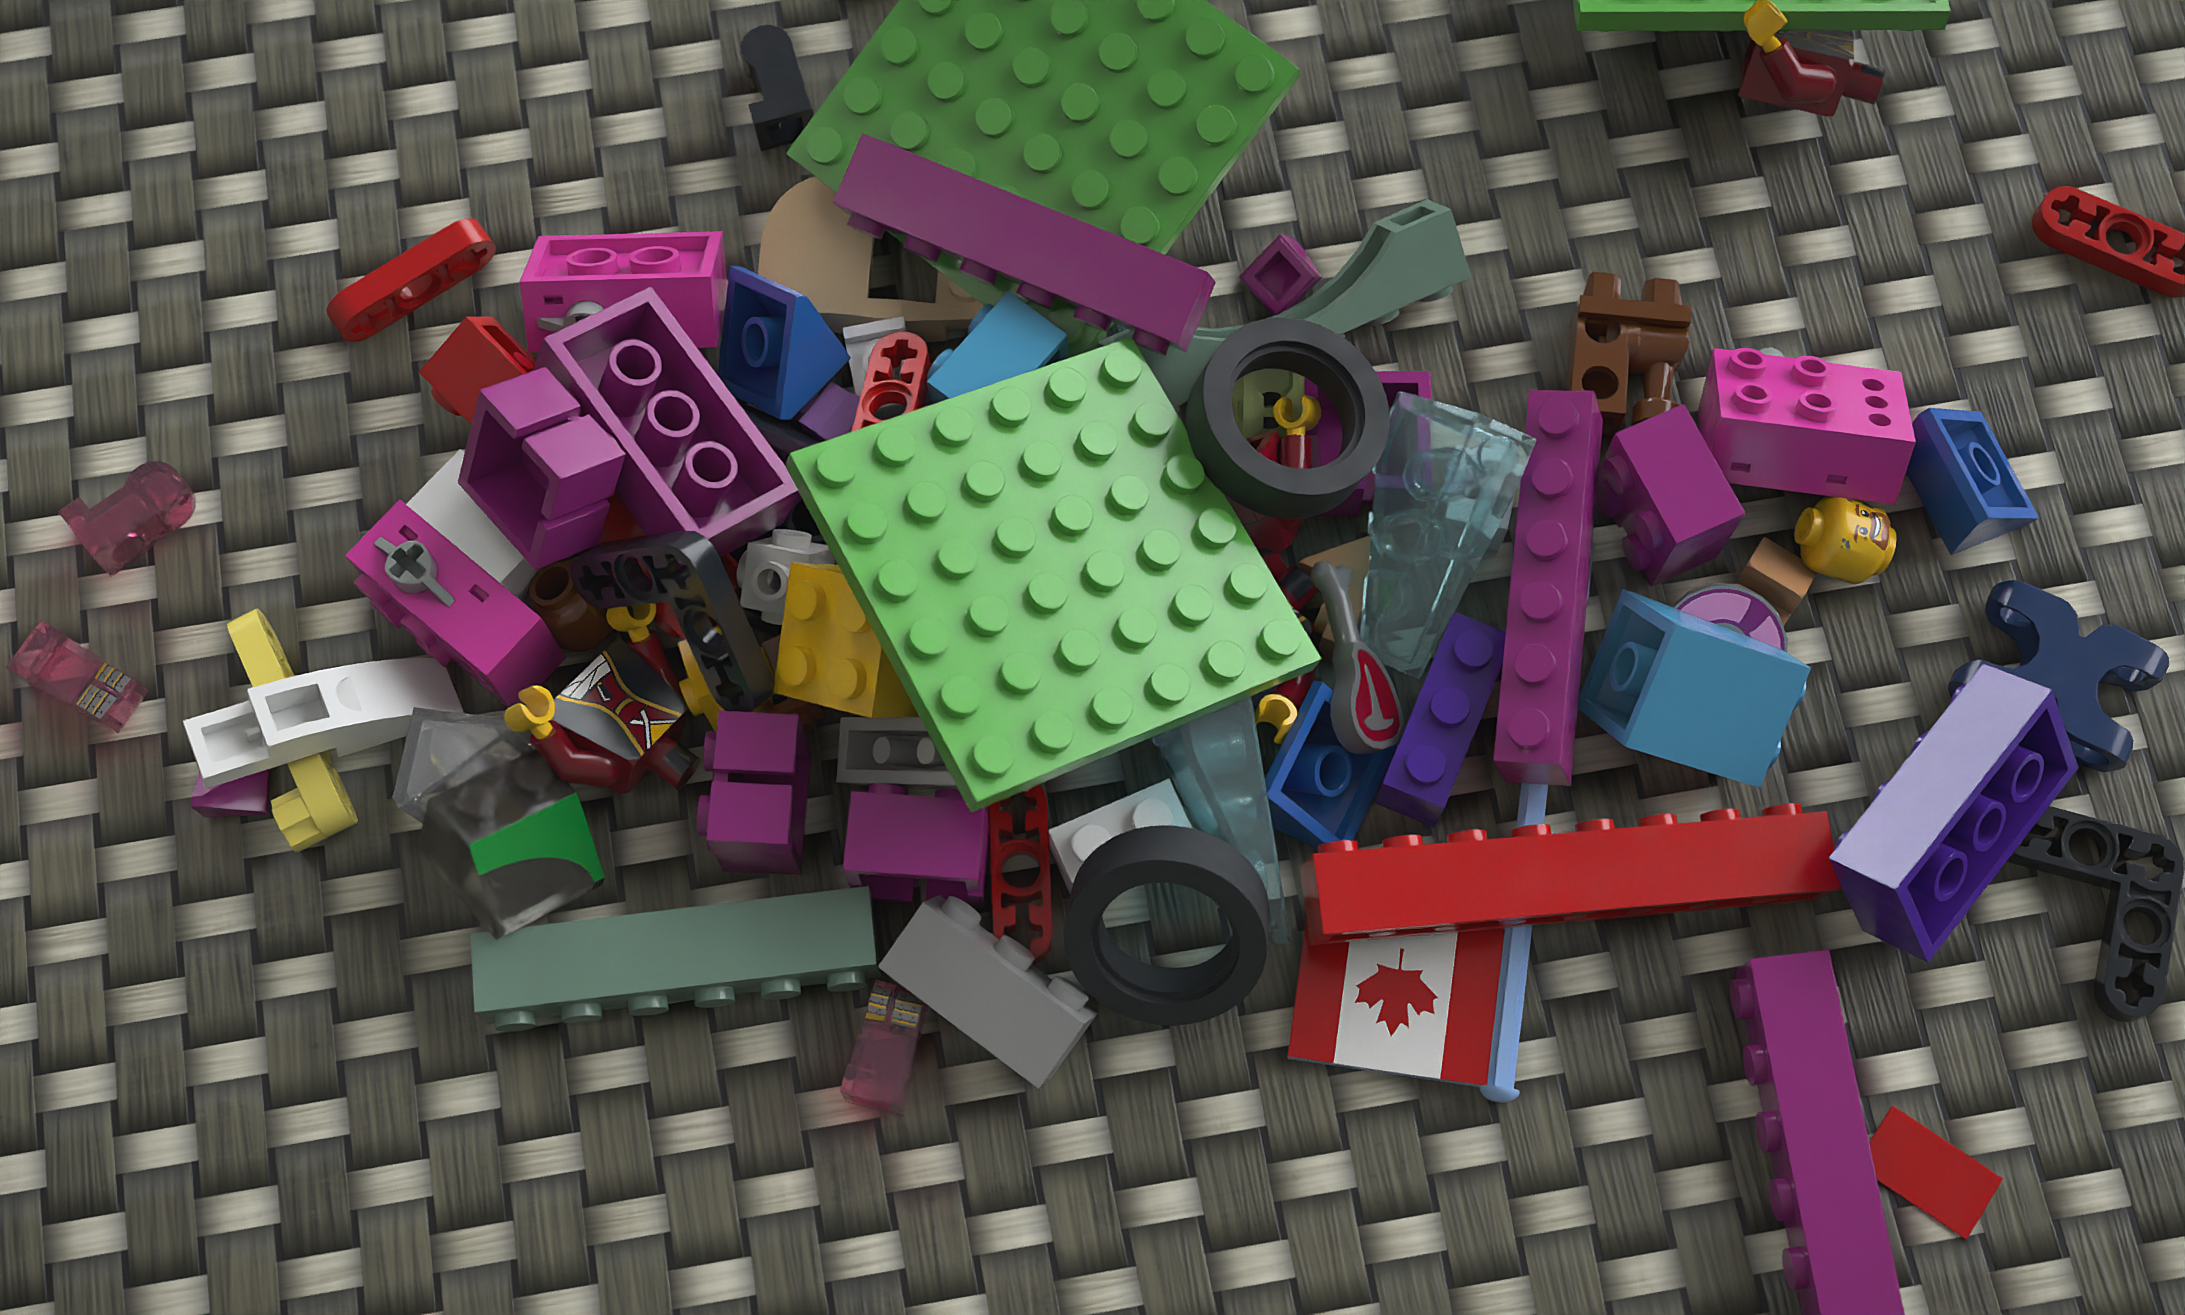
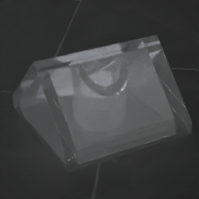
[392,707,549,839]

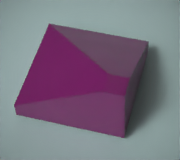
[1239,234,1322,316]
[191,768,271,818]

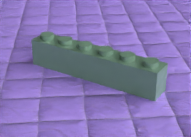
[470,886,882,1032]

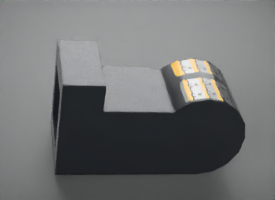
[740,25,814,151]

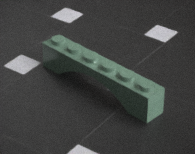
[1098,199,1471,413]

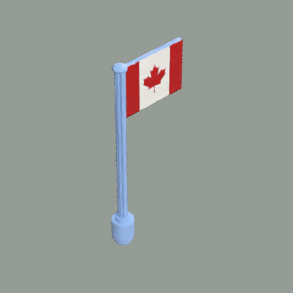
[1287,541,1594,1103]

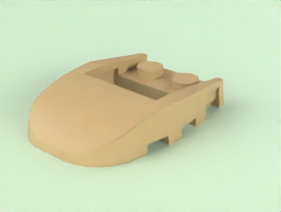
[758,176,984,342]

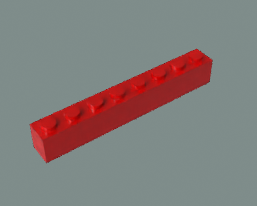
[1300,803,1841,945]

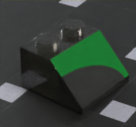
[417,749,605,940]

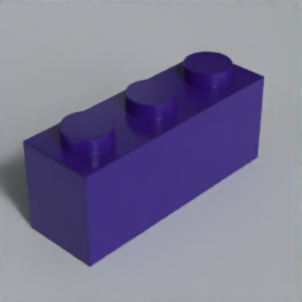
[1375,612,1506,828]

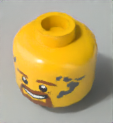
[1794,496,1897,584]

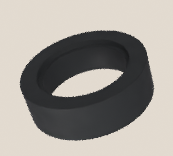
[1186,317,1390,519]
[1063,825,1270,1025]

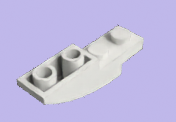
[183,658,464,789]

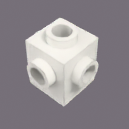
[737,529,835,625]

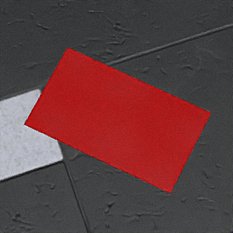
[1869,1105,2003,1240]

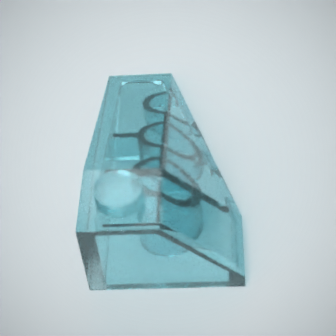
[1360,391,1537,679]
[1151,696,1291,944]

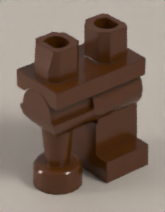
[1566,272,1692,439]

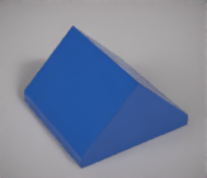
[717,266,851,420]
[1906,408,2039,555]
[1253,681,1397,849]

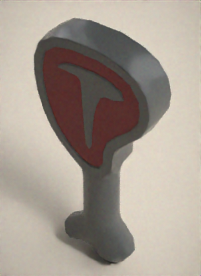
[1310,561,1404,755]

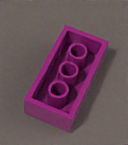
[533,287,799,568]

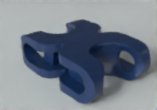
[1948,580,2170,772]

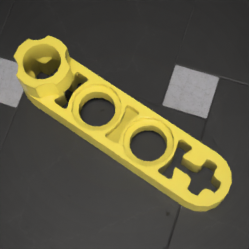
[227,608,358,852]

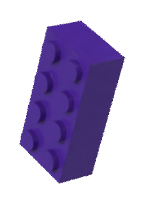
[1829,663,2078,962]

